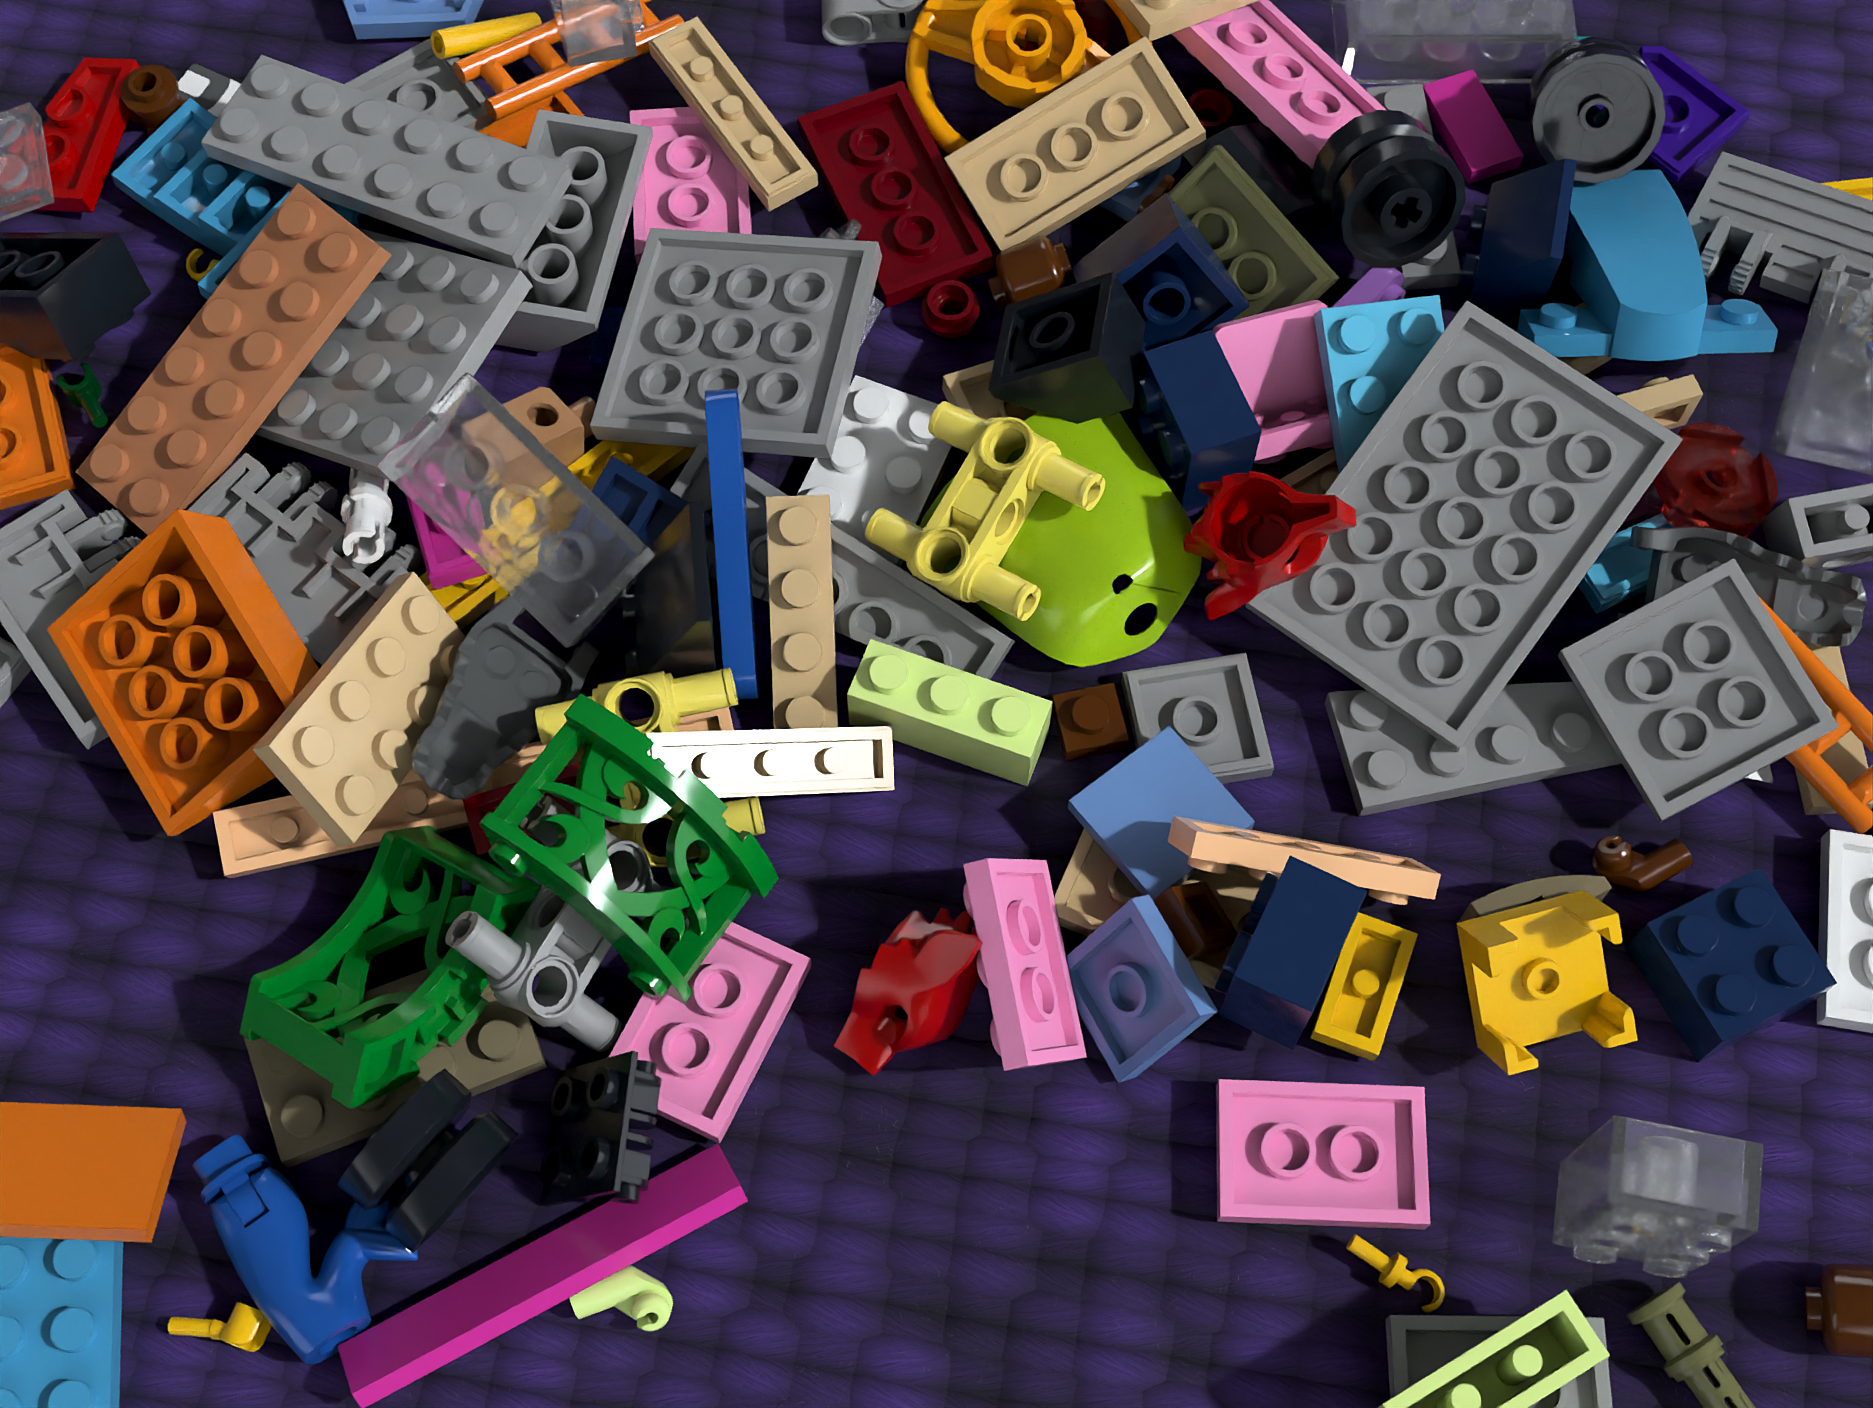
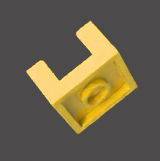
[1456,890,1638,1075]

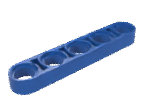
[705,388,759,700]

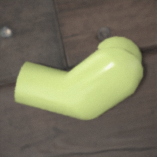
[569,1265,673,1332]

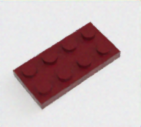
[797,81,994,308]

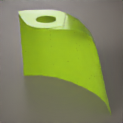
[920,412,1202,667]

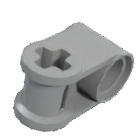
[821,0,924,46]

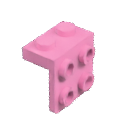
[1213,300,1334,464]

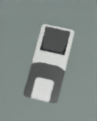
[178,64,241,117]

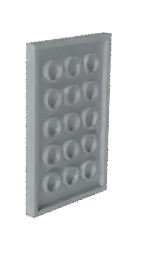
[1246,301,1683,752]

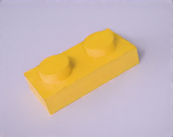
[1310,912,1418,1062]

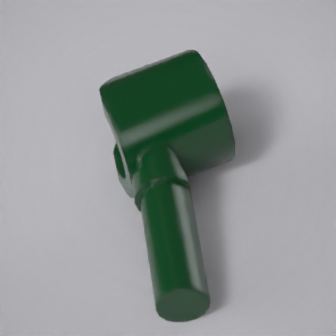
[56,363,108,428]

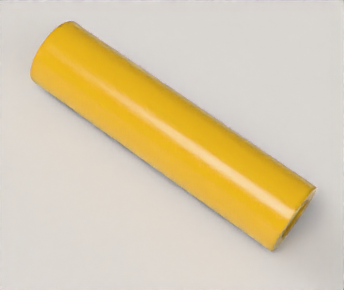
[430,12,542,59]

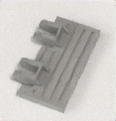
[1687,151,1873,336]
[187,453,424,668]
[0,489,142,749]

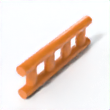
[453,0,685,121]
[1757,595,1873,834]

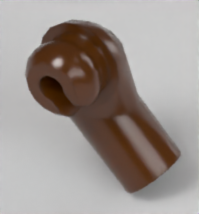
[1592,835,1693,892]

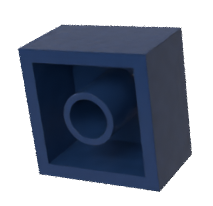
[1129,330,1262,512]
[1215,855,1367,1050]
[1625,867,1837,1062]

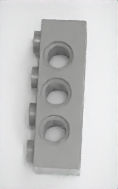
[1761,483,1873,570]

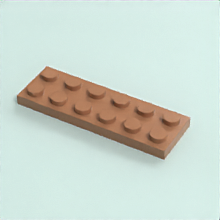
[76,183,392,535]

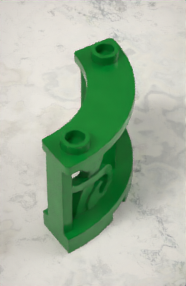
[479,693,779,1004]
[240,825,543,1109]

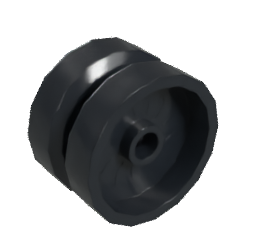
[1525,36,1666,183]
[1310,110,1466,268]
[337,1069,518,1253]

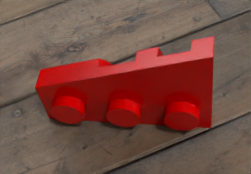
[0,57,140,213]

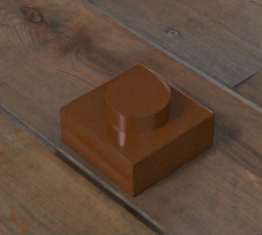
[1051,683,1129,762]
[1153,881,1238,959]

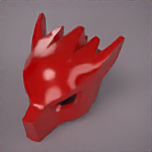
[1184,471,1357,621]
[834,908,983,1076]

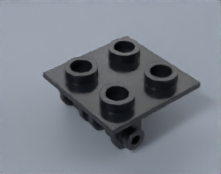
[540,1051,662,1207]

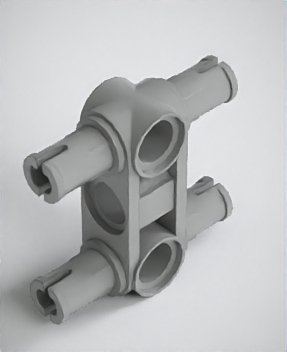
[445,795,687,1052]

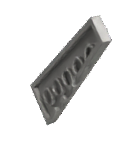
[670,442,1015,680]
[1324,682,1622,817]

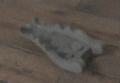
[1617,526,1867,647]
[410,586,602,800]

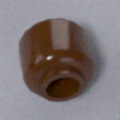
[987,236,1076,312]
[1804,1263,1873,1358]

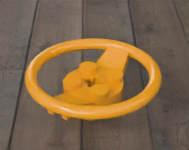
[905,0,1153,155]

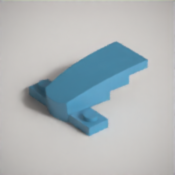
[111,98,361,300]
[1518,170,1778,361]

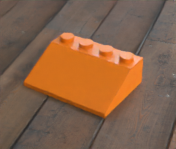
[47,508,319,836]

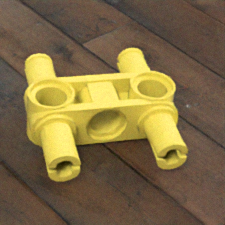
[865,401,1105,621]
[535,668,765,867]

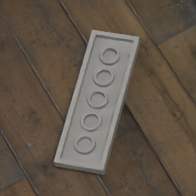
[201,55,573,269]

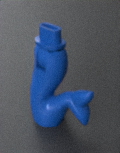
[192,1134,418,1365]

